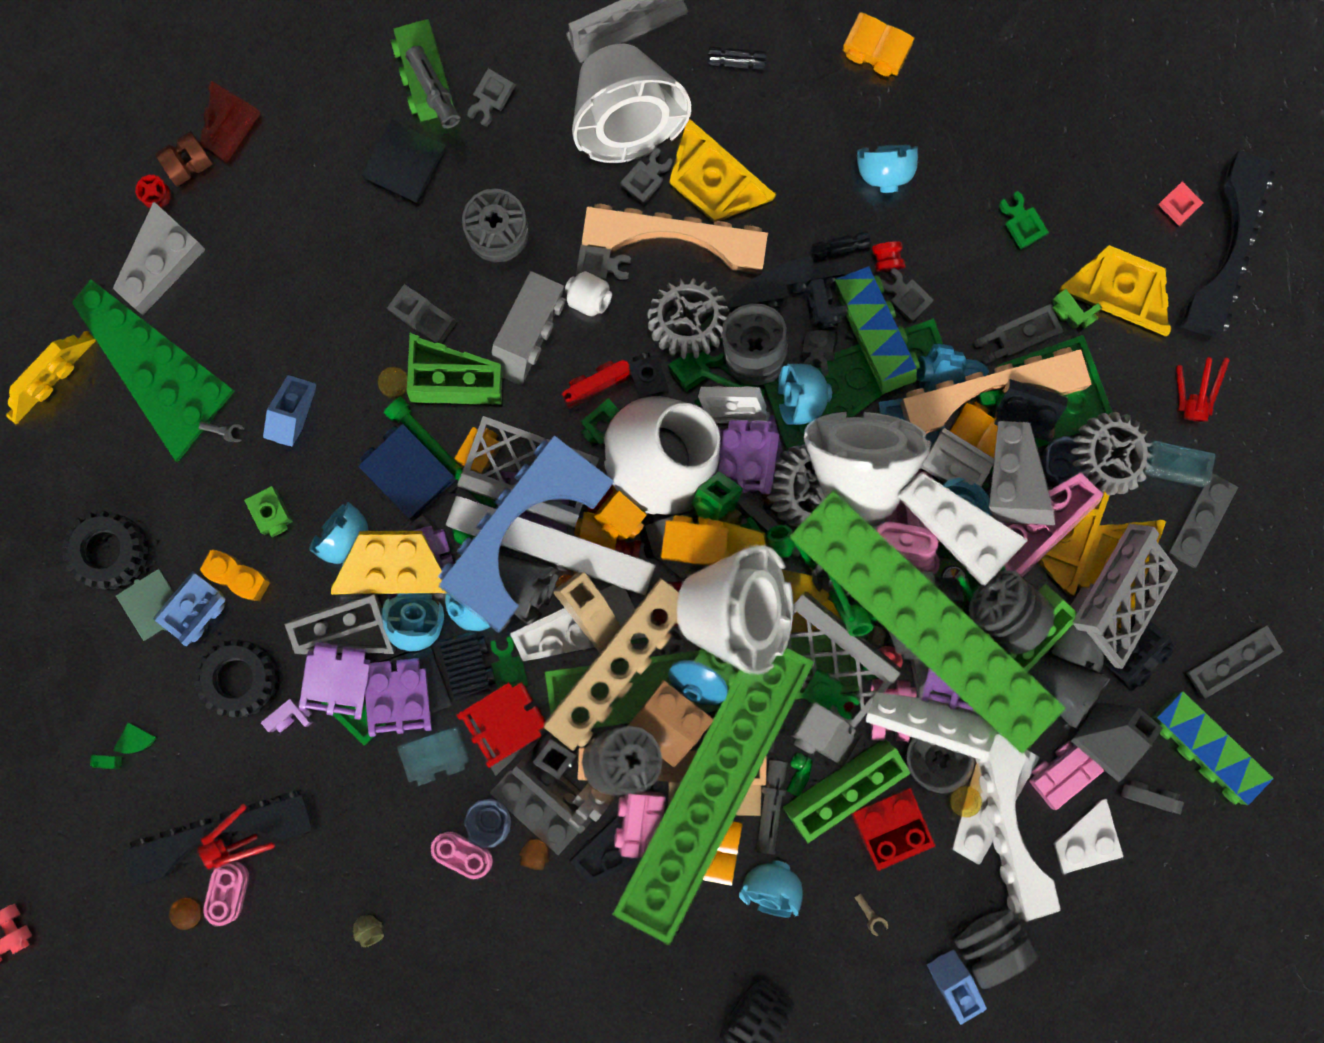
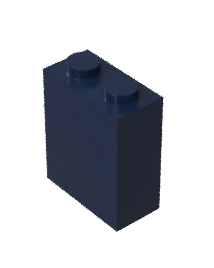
[358,424,456,520]

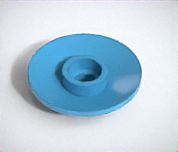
[669,661,728,705]

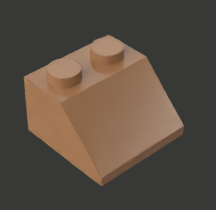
[627,680,714,767]

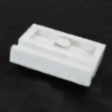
[698,386,770,424]
[920,428,994,486]

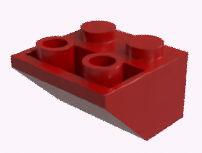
[851,787,935,871]

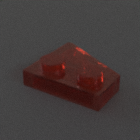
[200,81,261,162]

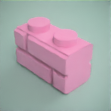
[1029,741,1104,810]
[614,791,666,858]

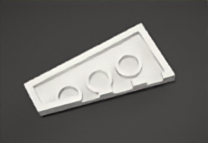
[897,473,1028,585]
[510,585,647,661]
[866,692,997,761]
[951,750,1040,865]

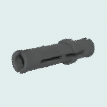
[405,46,460,129]
[756,759,788,855]

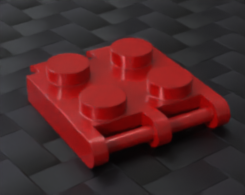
[562,360,630,409]
[456,682,546,768]

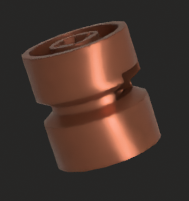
[155,131,213,187]

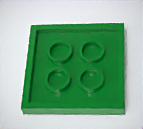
[996,335,1112,449]

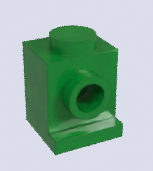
[580,398,619,447]
[692,471,743,521]

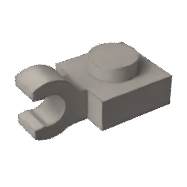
[569,783,616,828]

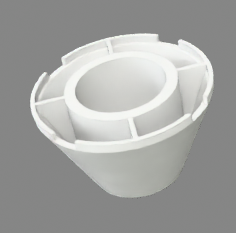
[572,44,691,163]
[603,396,720,516]
[804,412,931,520]
[677,546,793,674]

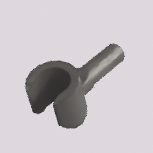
[198,421,244,442]

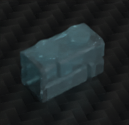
[1143,441,1215,487]
[398,727,470,786]

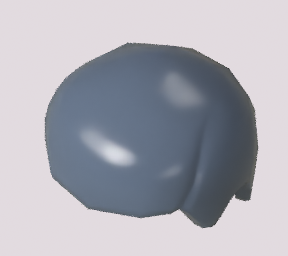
[1040,436,1082,485]
[464,799,511,848]

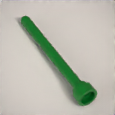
[384,396,496,509]

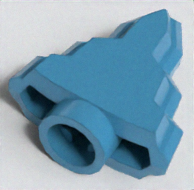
[917,344,989,393]

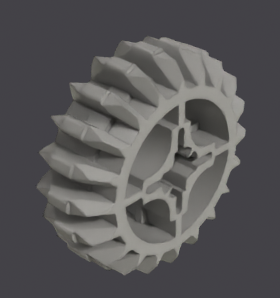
[648,278,729,359]
[1071,412,1155,495]
[766,444,825,527]

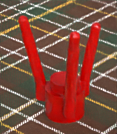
[1176,357,1229,422]
[197,804,275,870]

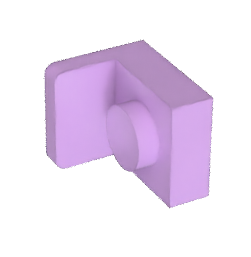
[261,699,313,733]

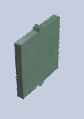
[116,569,174,641]

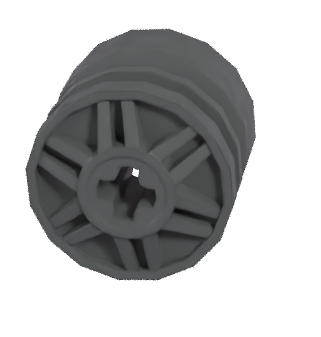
[462,189,529,262]
[722,303,788,385]
[969,570,1055,654]
[582,726,662,795]
[907,737,975,794]
[954,908,1038,989]

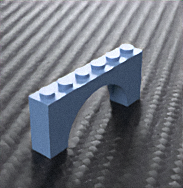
[438,436,614,633]

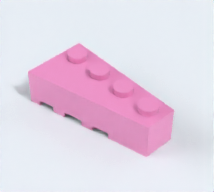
[998,473,1103,577]

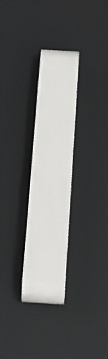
[446,496,656,595]

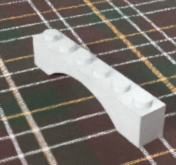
[974,732,1060,921]

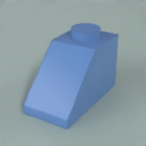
[263,375,316,447]
[927,949,987,1025]

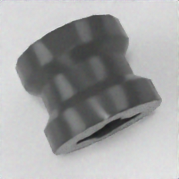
[655,627,684,656]

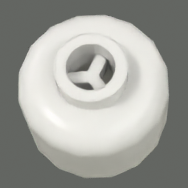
[565,271,612,316]

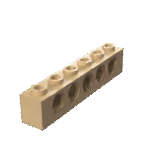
[543,578,679,750]

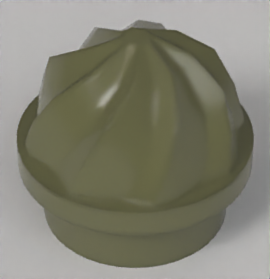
[353,915,384,947]

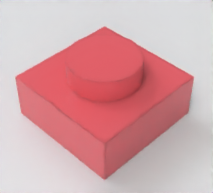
[1158,182,1203,226]

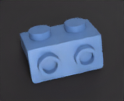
[153,571,226,646]

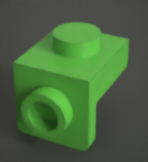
[1051,289,1102,330]

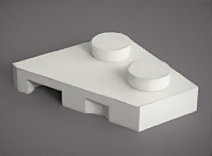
[1053,799,1123,874]

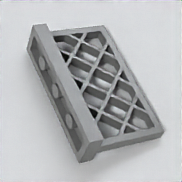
[566,0,688,63]
[458,416,599,528]
[1072,524,1178,669]
[787,591,902,729]

